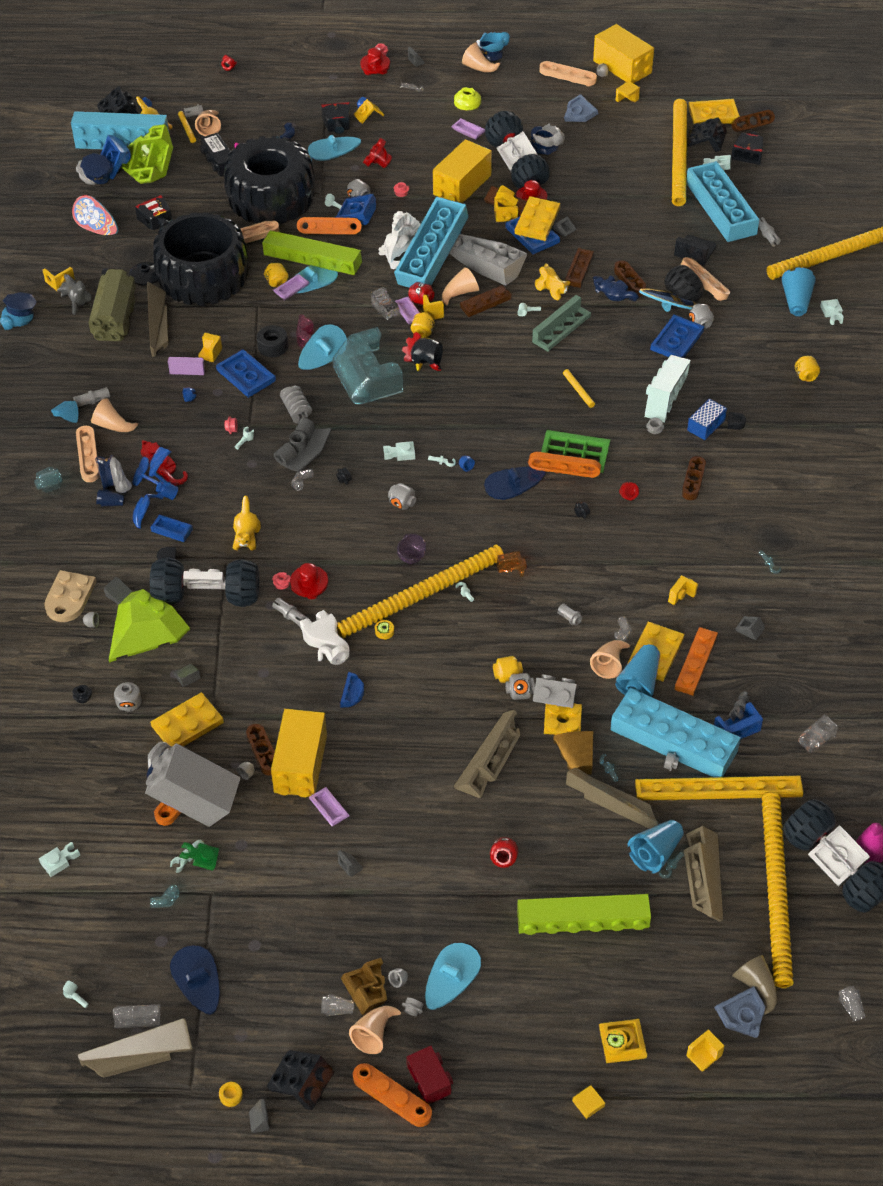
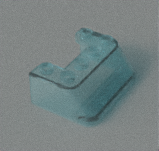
[332,327,403,404]

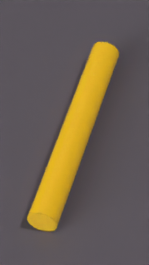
[178,111,196,143]
[563,369,595,408]

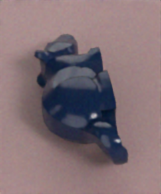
[593,275,639,302]

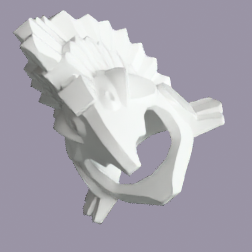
[379,211,421,269]

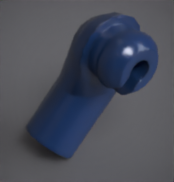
[280,122,295,139]

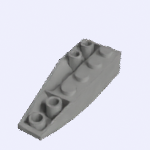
[449,234,527,286]

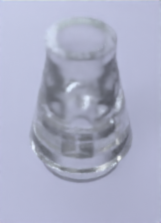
[838,986,866,1022]
[321,994,354,1016]

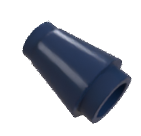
[96,489,124,507]

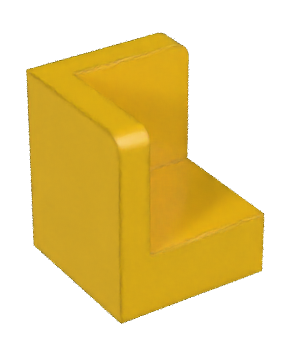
[616,81,640,102]
[423,295,444,319]
[198,333,222,362]
[686,1029,724,1071]

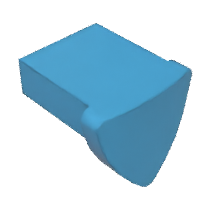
[51,401,78,423]

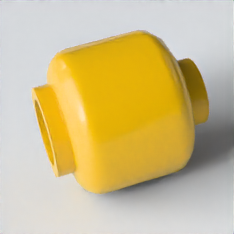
[493,656,523,683]

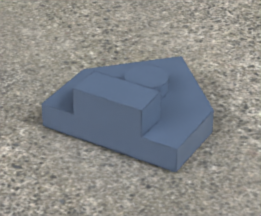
[564,94,598,122]
[714,986,766,1038]

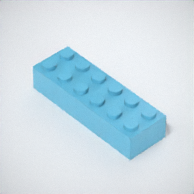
[71,111,169,149]
[686,161,759,242]
[394,196,468,288]
[610,688,741,778]

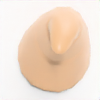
[462,42,500,72]
[195,110,221,136]
[442,267,479,305]
[91,398,138,432]
[590,640,630,679]
[349,1006,401,1054]

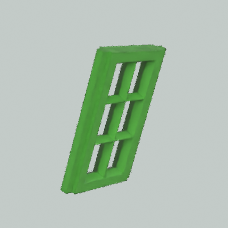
[541,430,610,473]

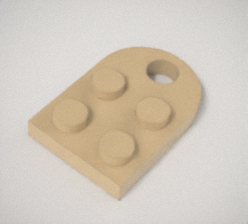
[45,570,96,622]

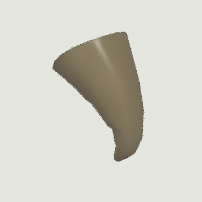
[732,955,777,1015]

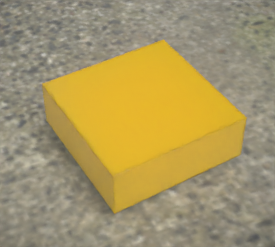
[572,1085,605,1119]

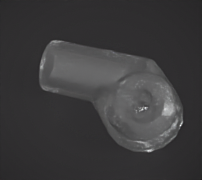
[614,617,632,641]

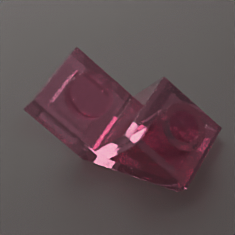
[296,314,314,349]

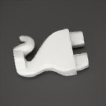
[300,610,349,665]

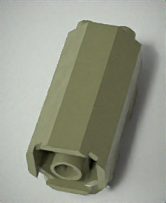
[88,269,136,341]

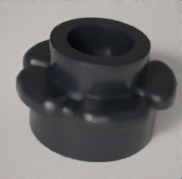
[336,467,352,485]
[574,501,590,519]
[72,685,92,703]

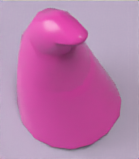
[855,823,883,864]

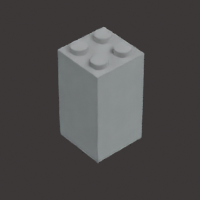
[145,743,240,827]

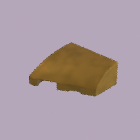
[553,731,593,774]
[341,958,387,1016]

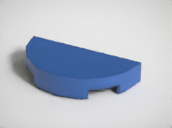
[340,672,364,708]

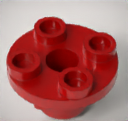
[360,47,390,75]
[363,138,392,168]
[516,180,547,201]
[290,563,328,599]

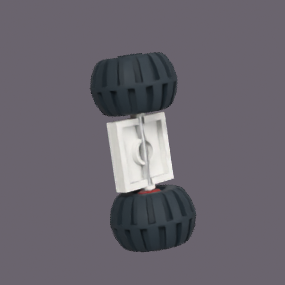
[485,111,550,189]
[150,557,259,607]
[784,799,883,913]

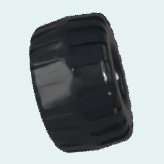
[224,136,315,224]
[153,212,248,306]

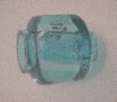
[34,467,63,493]

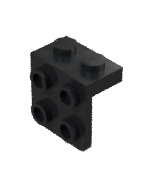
[97,86,139,114]
[687,117,727,152]
[674,235,716,266]
[267,1050,335,1110]

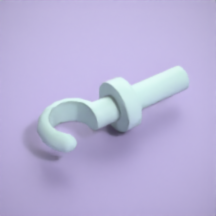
[428,456,456,467]
[455,582,474,602]

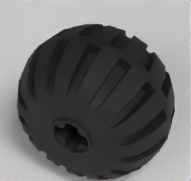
[664,265,704,302]

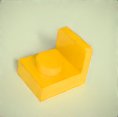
[494,185,518,207]
[668,575,698,605]

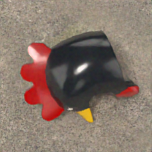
[402,332,443,372]

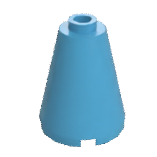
[782,267,816,316]
[615,644,660,697]
[628,820,684,873]

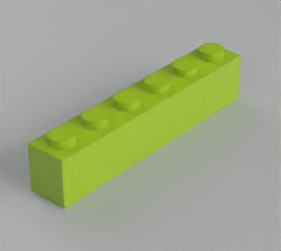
[262,230,362,275]
[517,894,651,935]

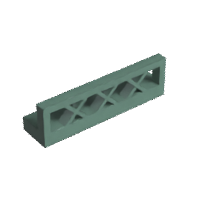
[532,295,591,351]

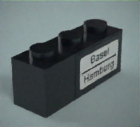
[199,133,230,177]

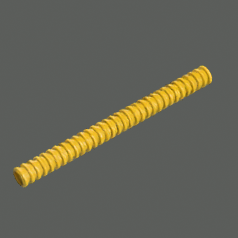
[672,99,687,206]
[767,227,883,280]
[337,545,504,639]
[762,793,794,988]

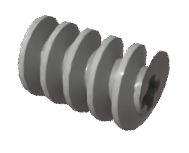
[280,386,312,423]

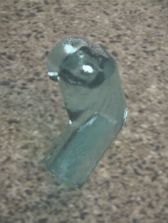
[150,885,180,908]

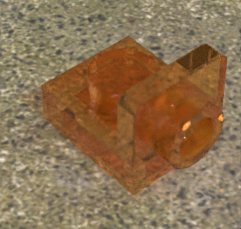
[497,551,527,577]

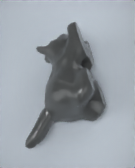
[57,274,92,315]

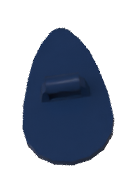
[484,467,546,500]
[170,945,220,1015]

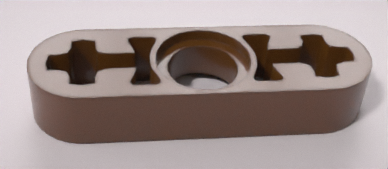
[731,110,775,132]
[614,260,646,297]
[682,456,706,501]
[246,724,275,776]

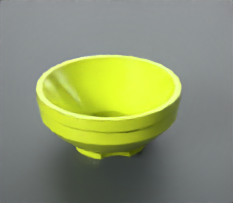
[454,87,481,110]

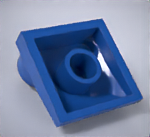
[101,135,131,179]
[335,194,376,226]

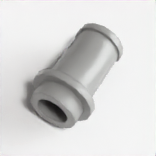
[184,104,203,118]
[557,604,582,626]

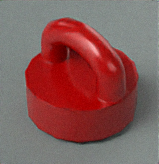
[221,54,237,71]
[619,482,639,500]

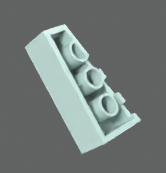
[644,355,691,423]

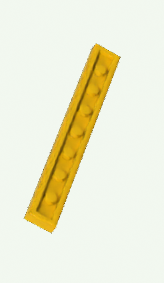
[635,776,803,801]

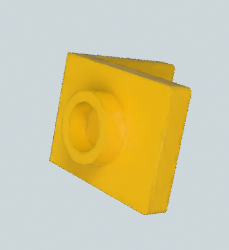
[354,99,384,124]
[494,197,518,222]
[43,267,75,291]

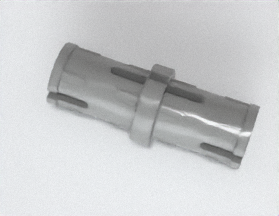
[758,217,781,247]
[73,387,110,407]
[272,598,308,627]

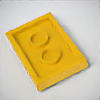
[688,99,740,124]
[515,196,560,241]
[627,622,685,682]
[151,692,224,747]

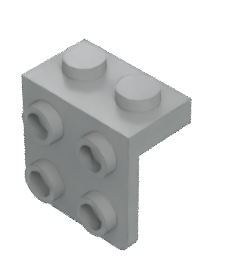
[533,674,579,708]

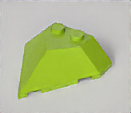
[121,124,173,184]
[109,589,190,662]

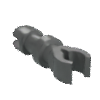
[729,691,750,722]

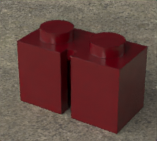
[406,1046,453,1104]

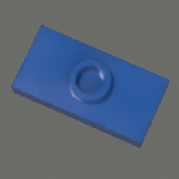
[150,515,193,542]

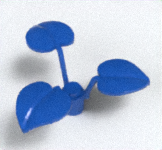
[132,447,178,529]

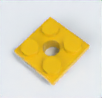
[544,703,582,735]
[599,1019,647,1064]

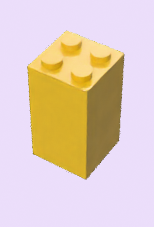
[593,24,654,83]
[433,139,492,203]
[271,709,327,797]

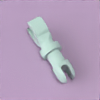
[170,840,205,873]

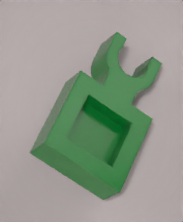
[179,842,219,871]

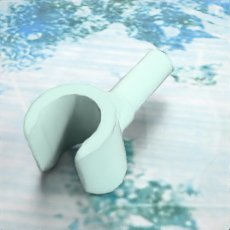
[325,194,342,209]
[518,303,541,316]
[235,427,254,449]
[63,981,89,1008]

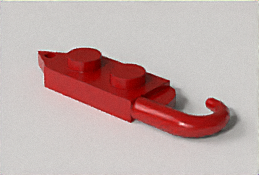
[141,440,188,486]

